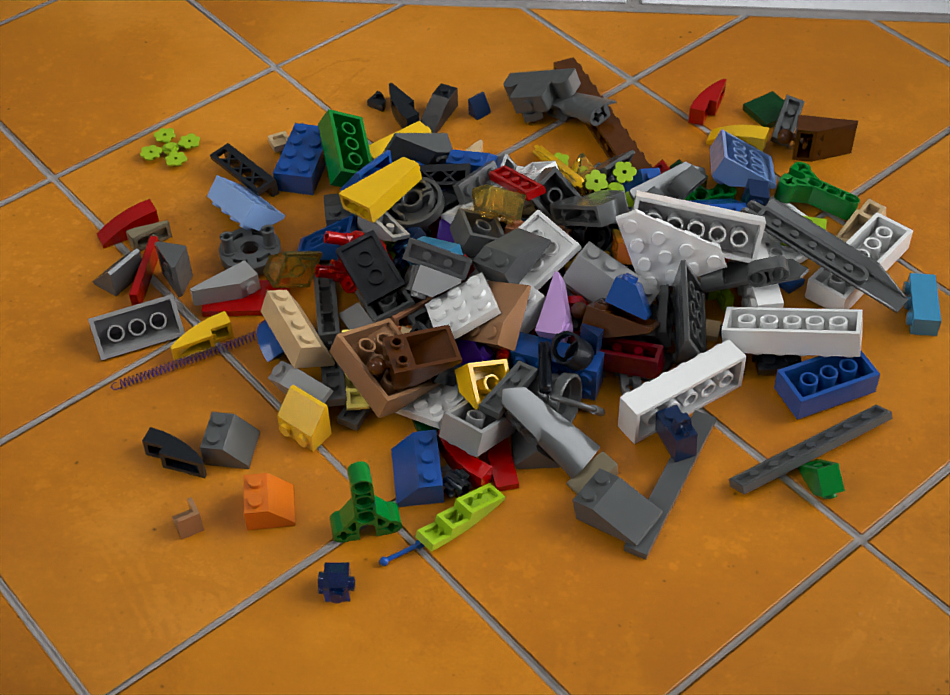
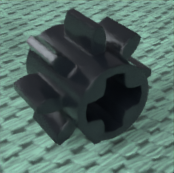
[442,469,472,498]

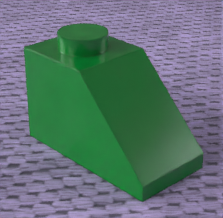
[798,459,845,499]

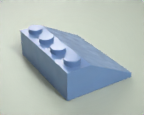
[709,129,777,189]

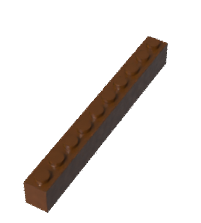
[553,57,653,174]

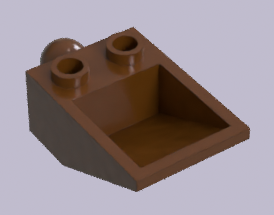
[777,115,858,162]
[570,298,661,338]
[368,324,462,390]

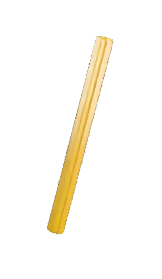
[533,145,584,188]

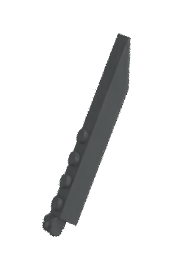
[740,197,908,313]

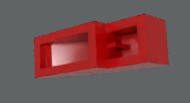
[688,79,727,126]
[96,199,159,248]
[437,430,492,489]

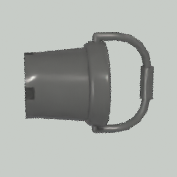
[527,372,605,423]

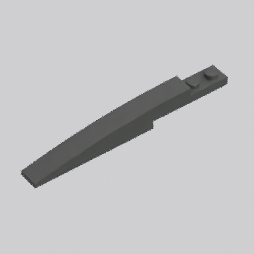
[312,260,347,407]

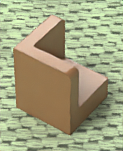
[172,497,204,540]

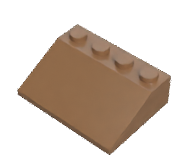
[457,278,531,352]
[329,318,439,418]

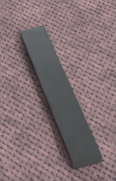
[729,405,893,494]
[624,410,716,559]

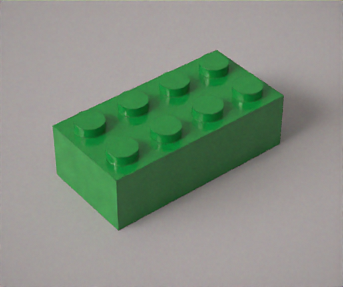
[318,109,372,187]

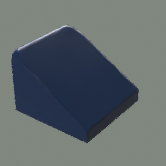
[468,92,491,120]
[580,323,604,355]

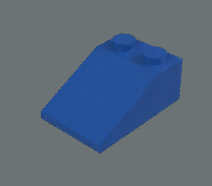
[296,214,360,260]

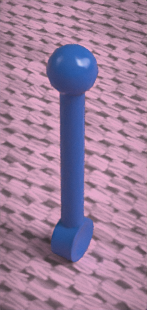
[379,540,424,566]

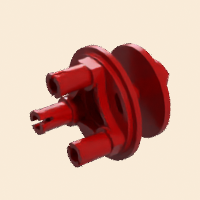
[315,230,393,294]

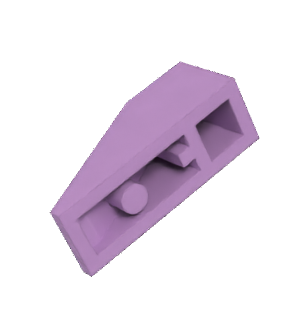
[535,271,573,343]

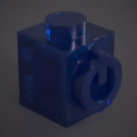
[318,562,355,603]

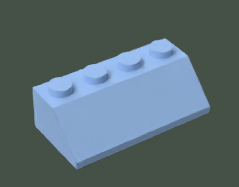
[207,175,286,231]

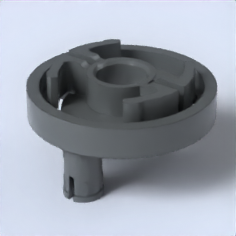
[387,177,445,237]
[219,225,282,275]

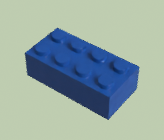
[273,123,326,195]
[510,332,604,401]
[774,350,880,420]

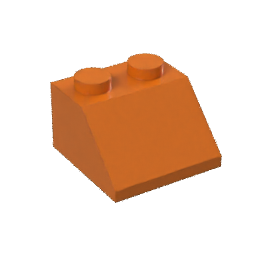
[243,473,295,531]

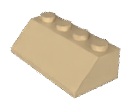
[261,290,335,369]

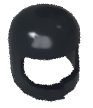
[571,225,613,251]
[551,331,594,371]

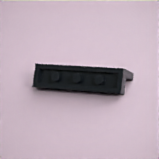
[210,143,279,197]
[419,163,473,188]

